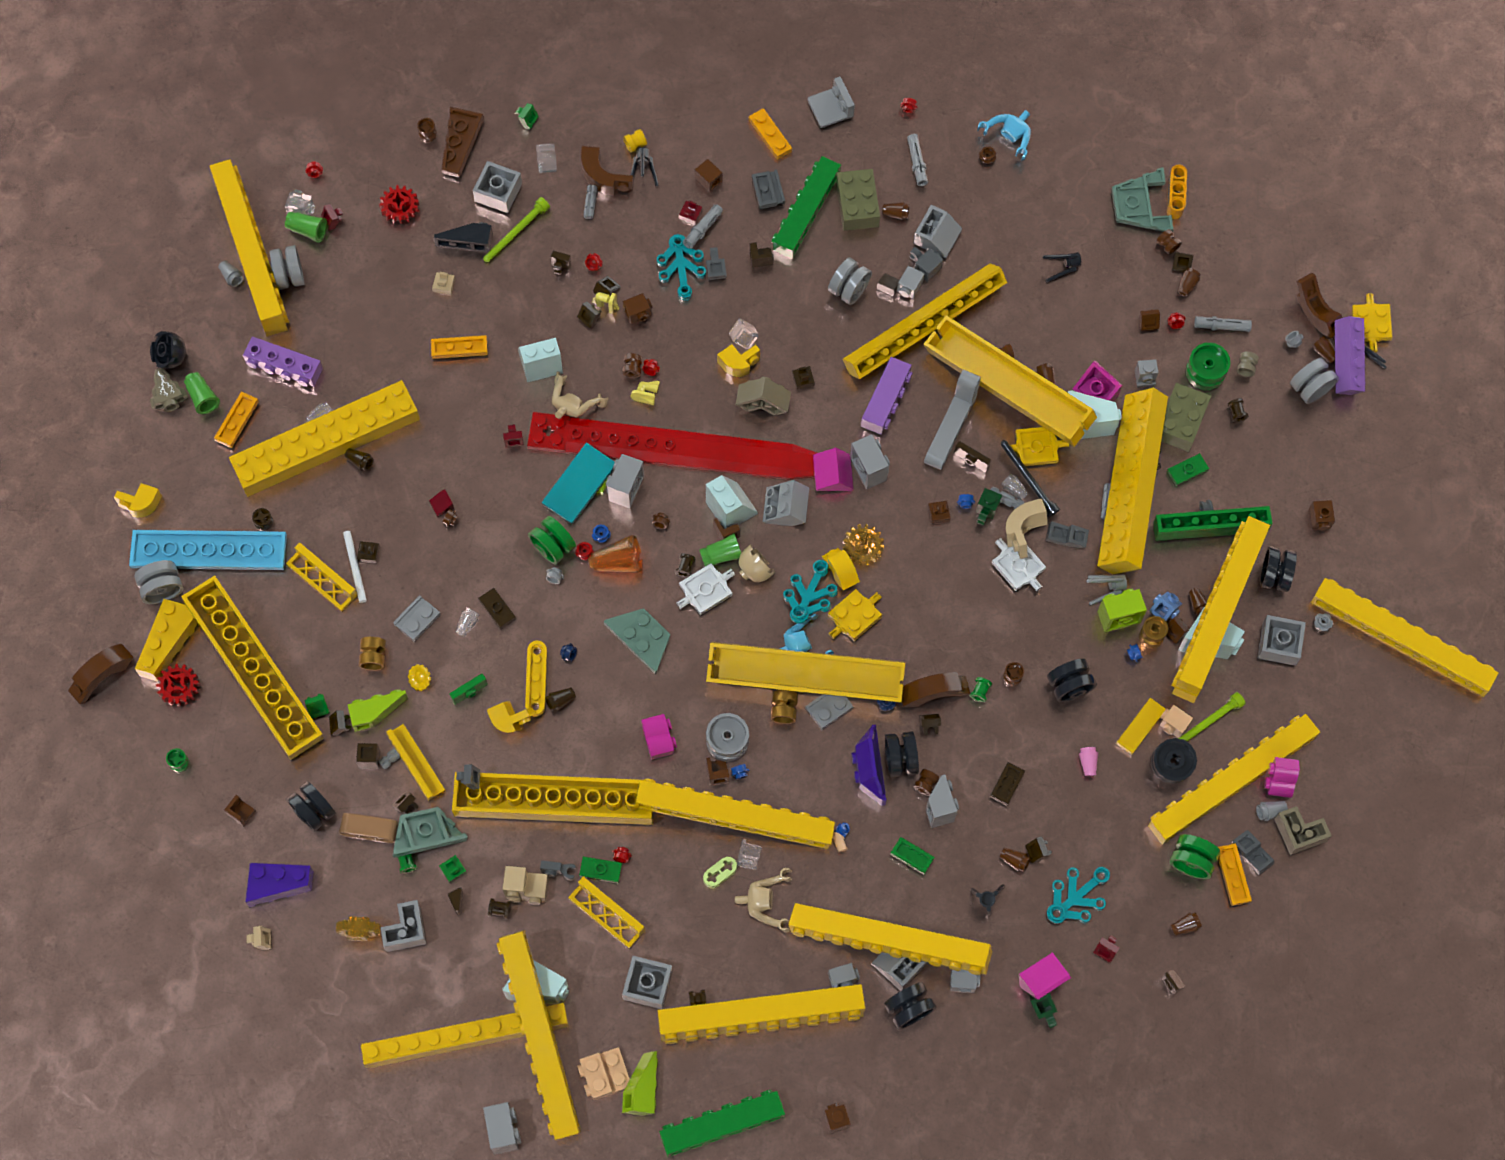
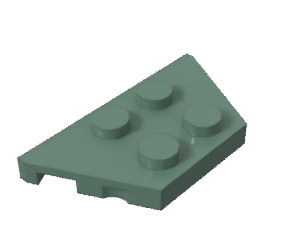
[604,608,671,674]
[393,807,468,858]

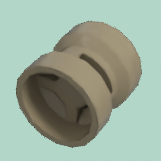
[1237,352,1259,377]

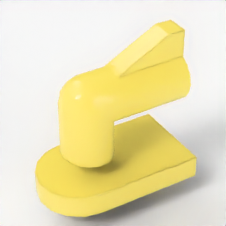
[592,292,619,314]
[630,381,660,405]

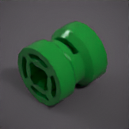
[166,748,189,773]

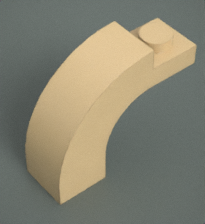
[1006,499,1047,559]

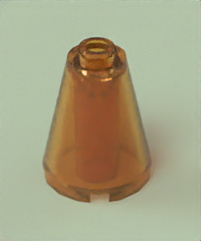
[588,535,643,573]

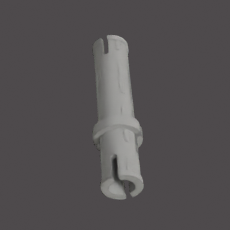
[907,134,928,186]
[683,204,723,249]
[1194,316,1252,332]

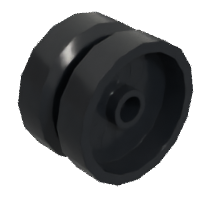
[1260,546,1297,592]
[1047,659,1097,702]
[885,731,919,777]
[1150,738,1197,784]
[286,781,336,832]
[884,982,937,1030]

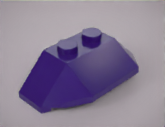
[851,725,887,806]

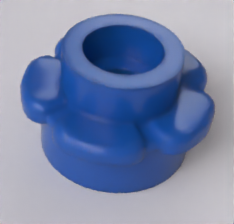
[957,494,976,509]
[592,524,611,543]
[1127,644,1143,662]
[731,764,750,780]

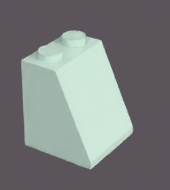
[518,338,563,383]
[1068,391,1121,439]
[706,475,758,529]
[1178,607,1245,659]
[503,960,569,1004]

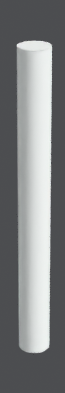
[343,531,367,603]

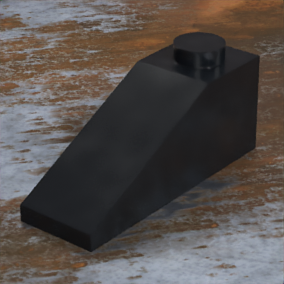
[434,222,493,253]

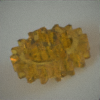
[843,524,884,565]
[336,916,381,941]

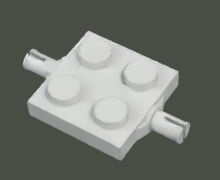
[992,538,1046,592]
[676,563,735,615]

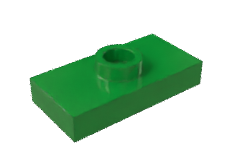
[1167,453,1210,487]
[449,673,488,705]
[890,836,935,875]
[579,856,622,884]

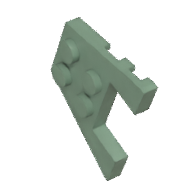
[1111,167,1174,232]

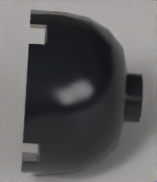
[150,331,186,369]

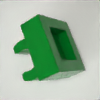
[515,103,539,130]
[304,693,330,719]
[439,855,467,883]

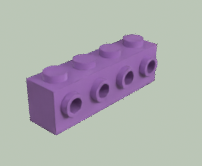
[1335,316,1365,395]
[243,337,323,387]
[861,357,913,435]

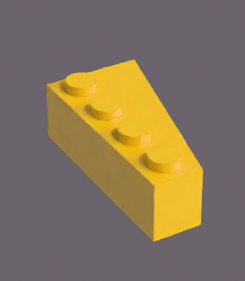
[135,599,198,681]

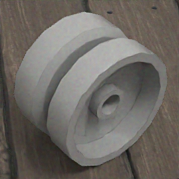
[270,245,305,290]
[828,257,872,305]
[1290,358,1339,404]
[134,560,184,604]
[706,713,749,762]

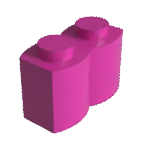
[641,714,677,760]
[1264,757,1300,798]

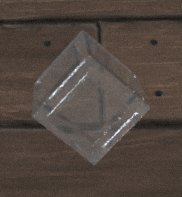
[536,144,557,173]
[729,318,759,350]
[737,839,761,870]

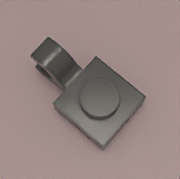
[706,247,727,280]
[540,860,576,880]

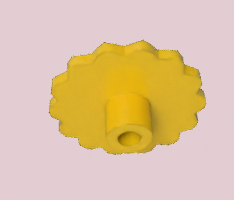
[408,664,431,691]

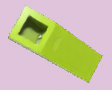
[347,689,408,732]
[622,1051,658,1116]

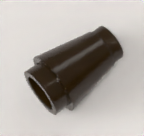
[345,448,374,471]
[545,687,576,711]

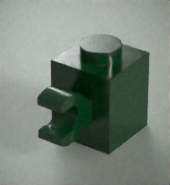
[976,488,1002,526]
[1030,992,1058,1028]

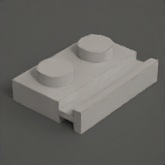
[393,595,441,642]
[805,694,854,730]

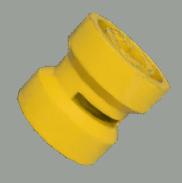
[623,129,647,153]

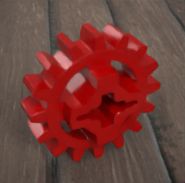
[379,185,419,224]
[156,664,200,707]

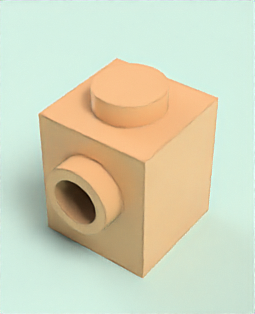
[1160,705,1193,738]

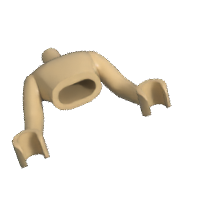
[552,371,609,419]
[735,868,792,933]

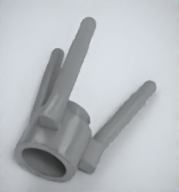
[1086,574,1127,605]

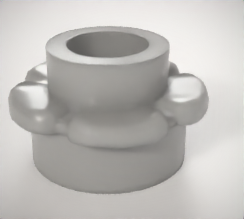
[1285,331,1303,348]
[546,567,564,584]
[1314,613,1333,631]

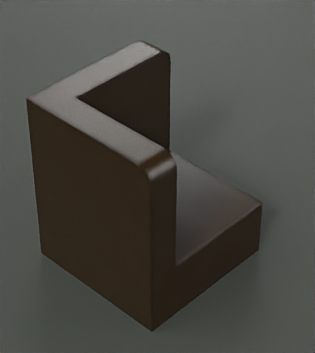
[749,242,774,268]
[356,743,380,769]

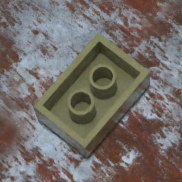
[836,169,880,231]
[1161,383,1211,452]

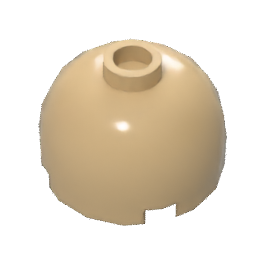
[739,544,776,582]

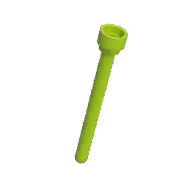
[483,197,550,262]
[1178,692,1246,742]

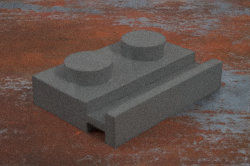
[751,169,785,209]

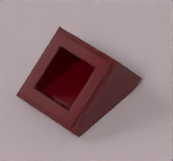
[429,489,454,517]

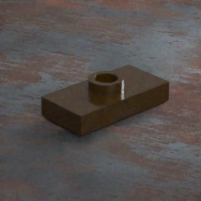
[954,441,991,472]
[478,588,516,630]
[990,762,1025,806]

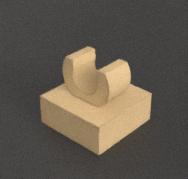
[432,272,455,295]
[246,926,271,950]

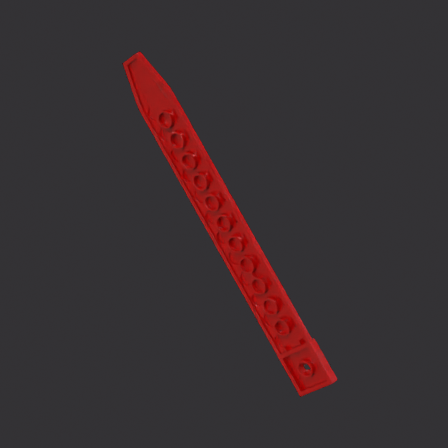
[527,412,817,480]

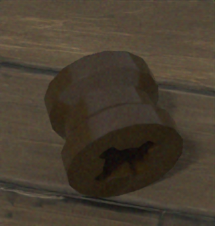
[252,508,273,531]
[689,989,707,1006]

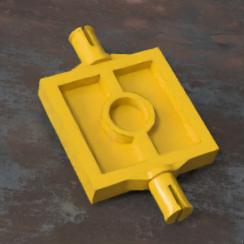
[1352,293,1392,353]
[1005,427,1069,466]
[828,589,882,641]

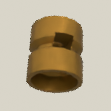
[1139,616,1168,649]
[359,637,386,670]
[771,690,798,724]

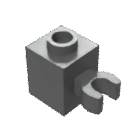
[909,247,943,282]

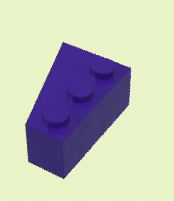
[245,863,314,908]

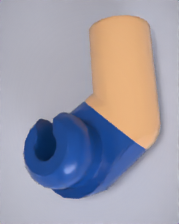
[832,822,850,853]

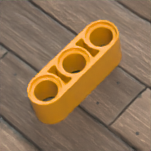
[1167,164,1187,219]

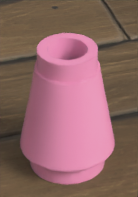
[1079,747,1098,776]

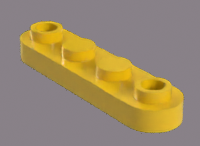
[525,640,547,717]

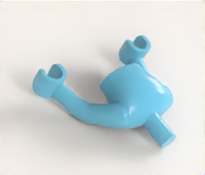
[977,110,1031,161]
[780,614,834,654]

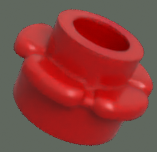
[900,98,918,113]
[305,161,323,178]
[585,253,603,271]
[1167,312,1185,329]
[642,359,660,376]
[575,542,594,560]
[613,847,632,863]

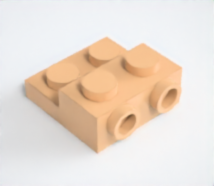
[577,1047,630,1101]

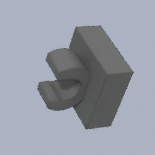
[456,764,480,789]

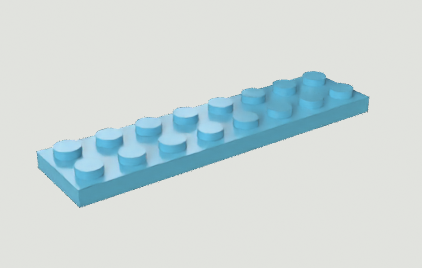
[129,530,287,570]

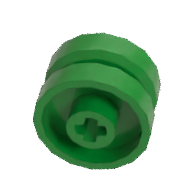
[1186,343,1230,390]
[528,516,576,565]
[1169,834,1221,880]

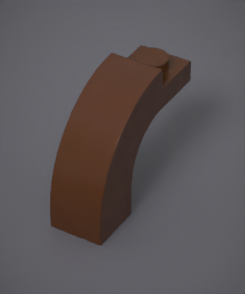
[581,146,633,196]
[1296,273,1342,338]
[68,644,134,704]
[902,672,970,707]

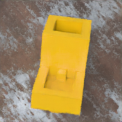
[717,344,760,377]
[114,483,162,518]
[822,548,860,590]
[487,701,536,733]

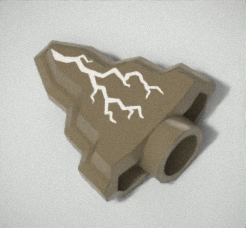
[150,368,188,412]

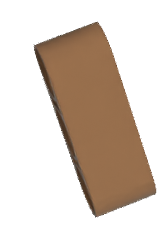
[339,813,399,843]

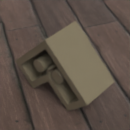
[735,377,791,416]
[1274,806,1332,855]

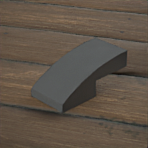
[1045,521,1089,548]
[1232,830,1274,875]

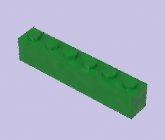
[771,156,841,259]
[1153,506,1273,541]
[659,1089,785,1158]

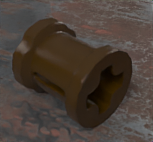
[1228,398,1249,423]
[675,553,696,578]
[488,898,511,919]

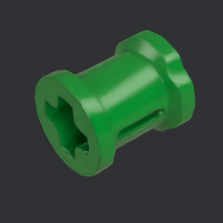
[969,677,992,702]
[396,854,417,874]

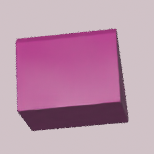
[1073,361,1122,402]
[813,448,854,491]
[1019,952,1071,1000]

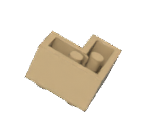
[503,866,549,905]

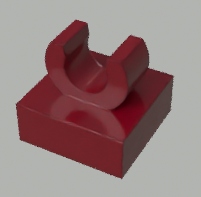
[679,200,703,225]
[321,204,344,230]
[503,424,524,448]
[1093,935,1119,963]

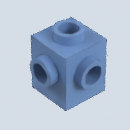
[1149,592,1182,621]

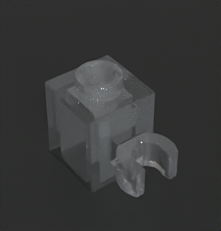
[285,189,315,216]

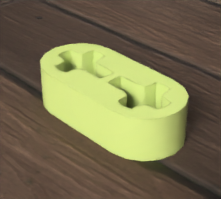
[703,857,737,888]

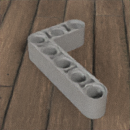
[924,369,981,470]

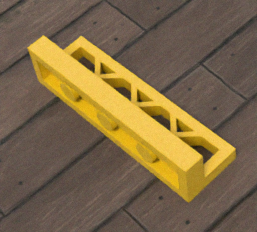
[286,542,358,612]
[386,724,445,801]
[568,876,645,949]

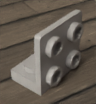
[807,76,855,128]

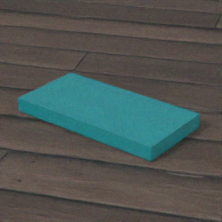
[541,443,615,525]

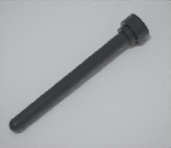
[1000,440,1061,518]

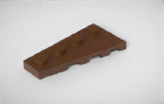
[441,107,484,178]

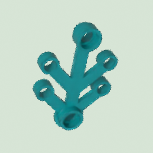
[656,234,706,301]
[783,560,838,623]
[1047,867,1110,924]

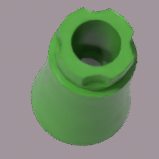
[285,212,327,243]
[184,372,220,414]
[699,533,741,566]

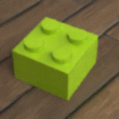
[1097,589,1147,632]

